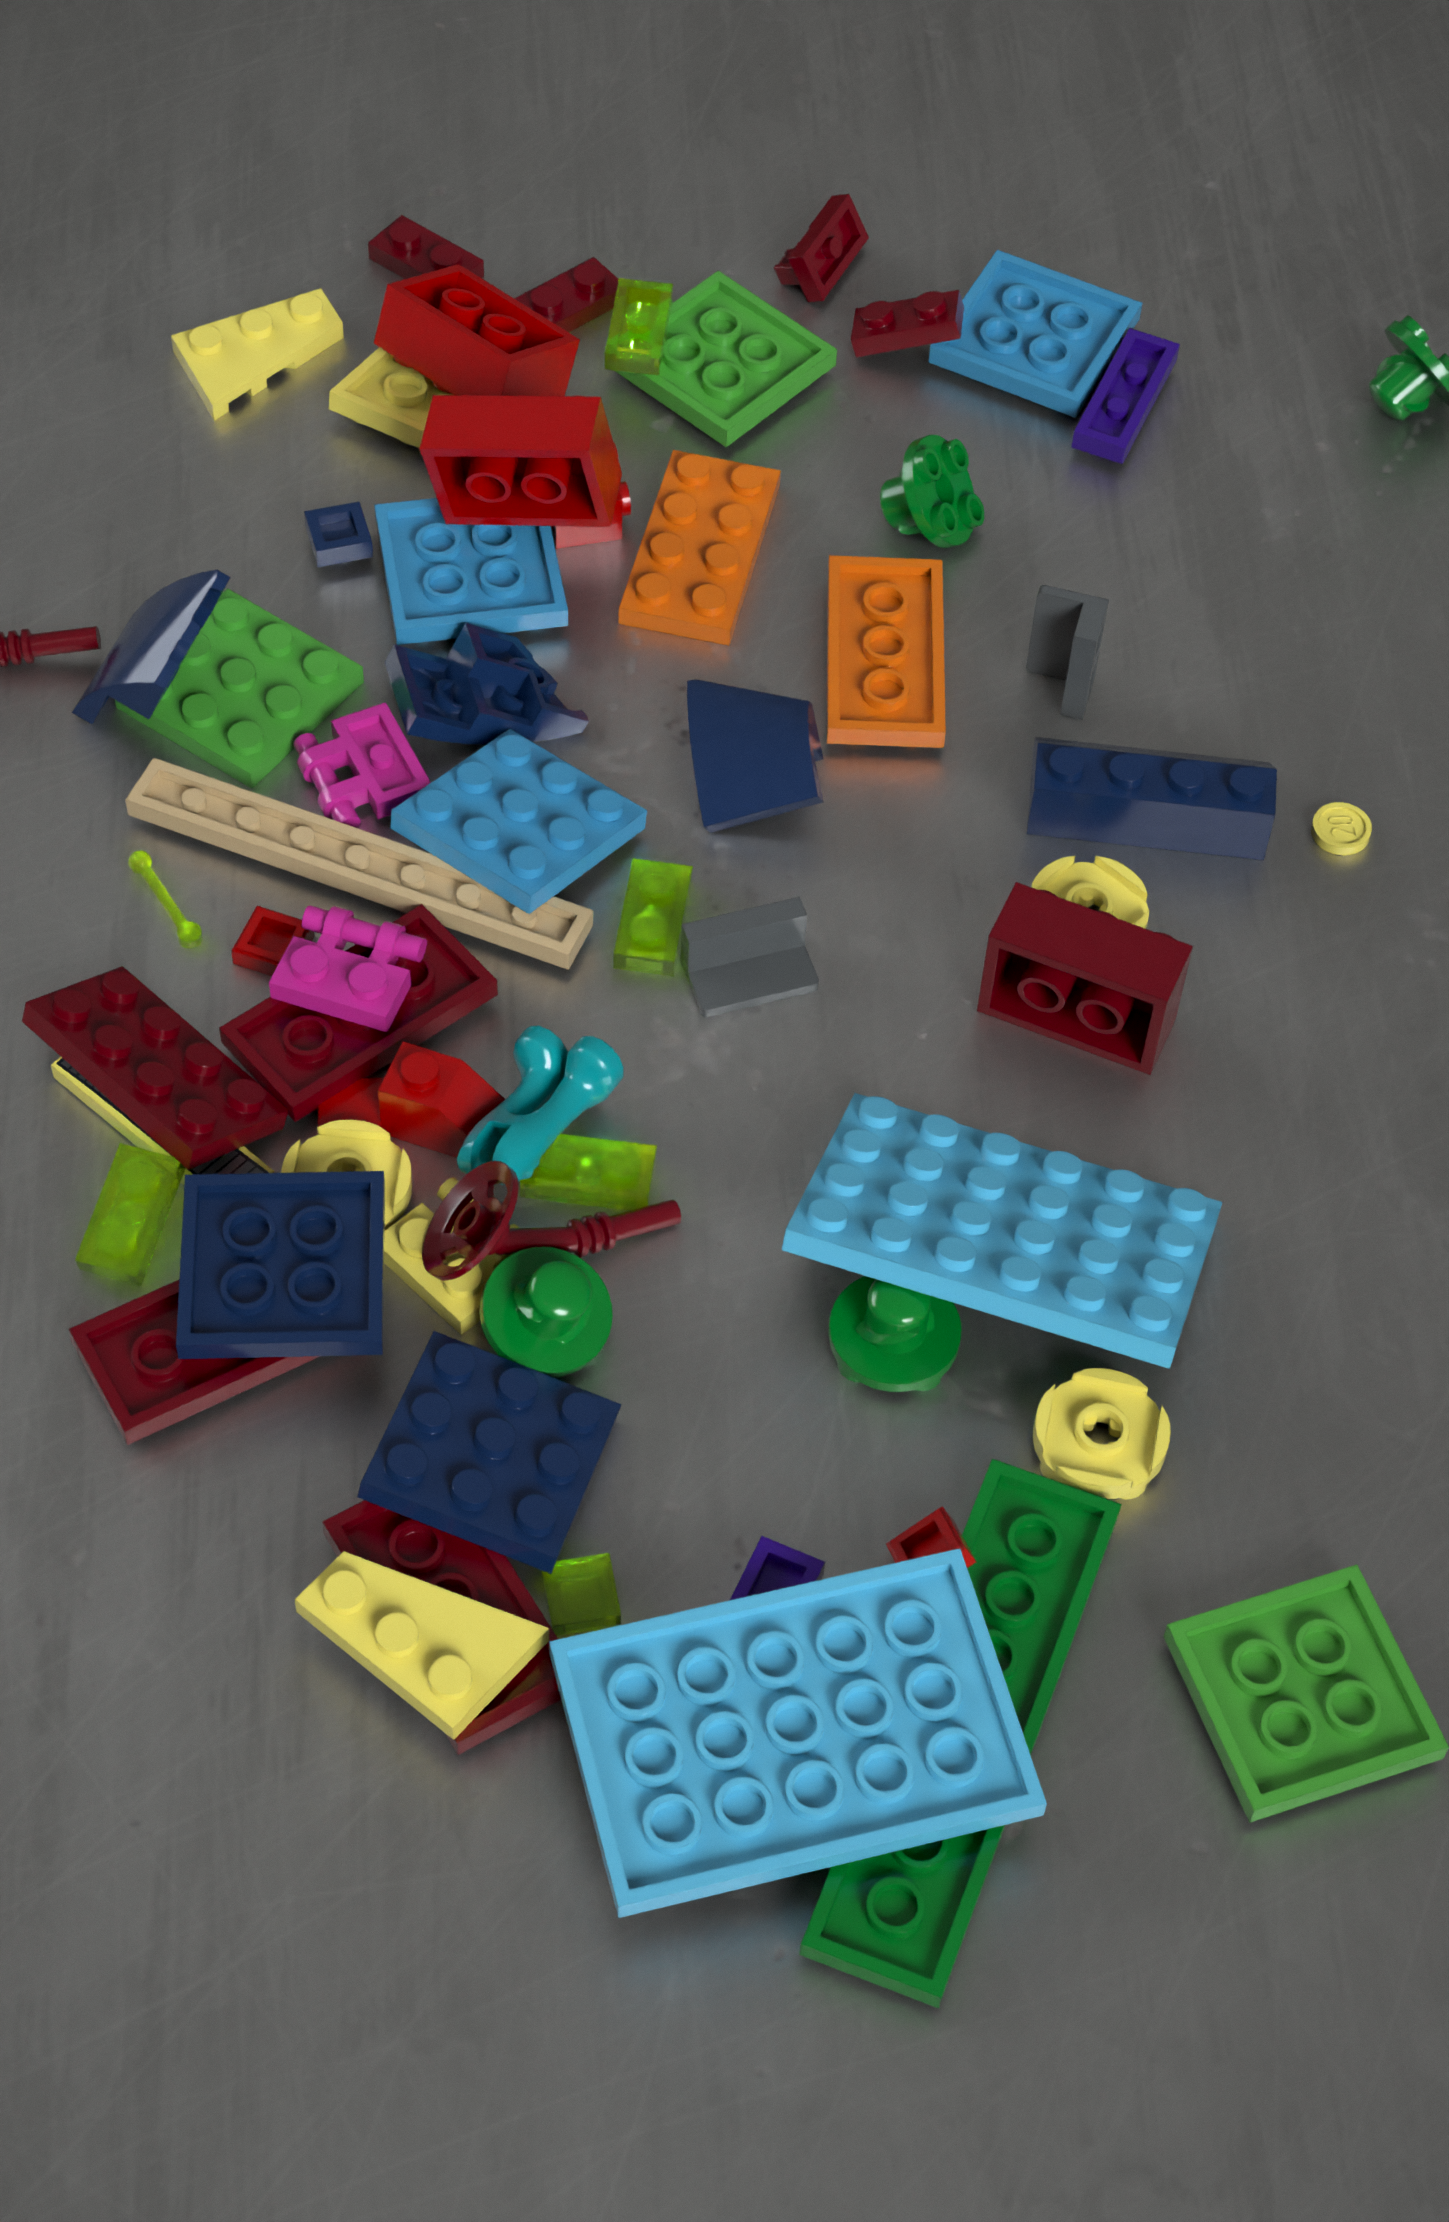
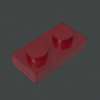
[368,215,484,279]
[514,257,627,332]
[851,289,964,357]

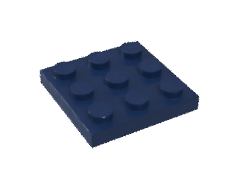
[176,1171,385,1359]
[357,1331,622,1574]

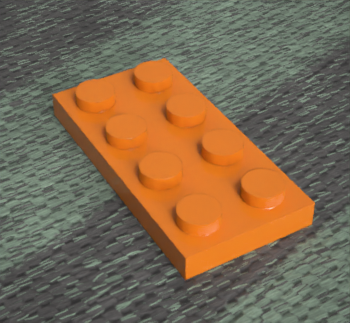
[618,450,781,646]
[827,555,946,748]

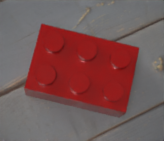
[374,264,580,396]
[420,394,622,527]

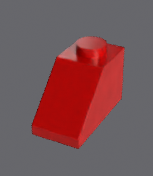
[378,1041,505,1158]

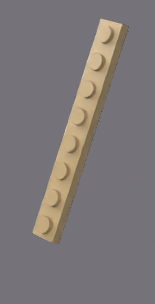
[125,757,593,970]

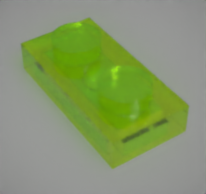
[605,278,673,375]
[613,858,693,977]
[520,1134,657,1211]
[75,1143,185,1286]

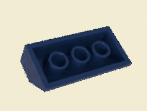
[1026,737,1277,860]

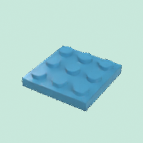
[928,250,1143,418]
[374,498,568,645]
[391,729,647,914]

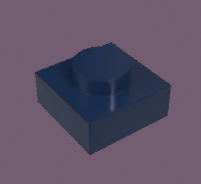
[304,501,373,567]

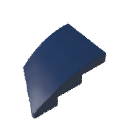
[72,569,231,724]
[384,623,589,745]
[687,679,824,833]

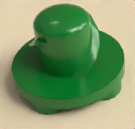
[1369,315,1449,420]
[880,435,985,548]
[479,1247,613,1377]
[828,1276,962,1392]

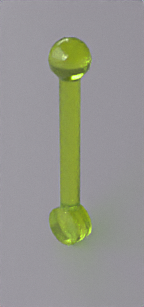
[128,850,203,949]

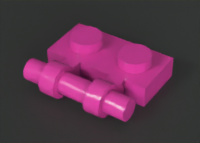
[294,702,431,828]
[269,905,427,1032]

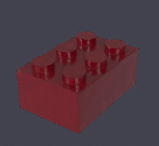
[977,882,1193,1075]

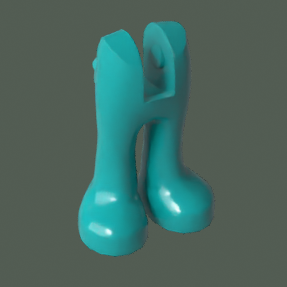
[457,1026,624,1185]

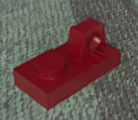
[774,194,869,302]

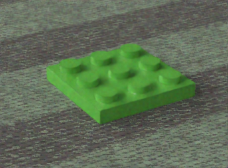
[607,271,837,447]
[115,589,364,789]
[1163,1565,1449,1823]

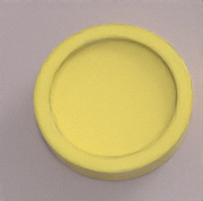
[1311,802,1372,856]

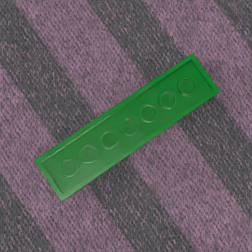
[799,1459,1122,2009]

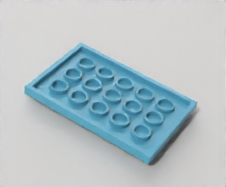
[782,1093,1223,1369]
[549,1548,1047,1918]

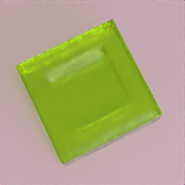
[541,1553,621,1636]

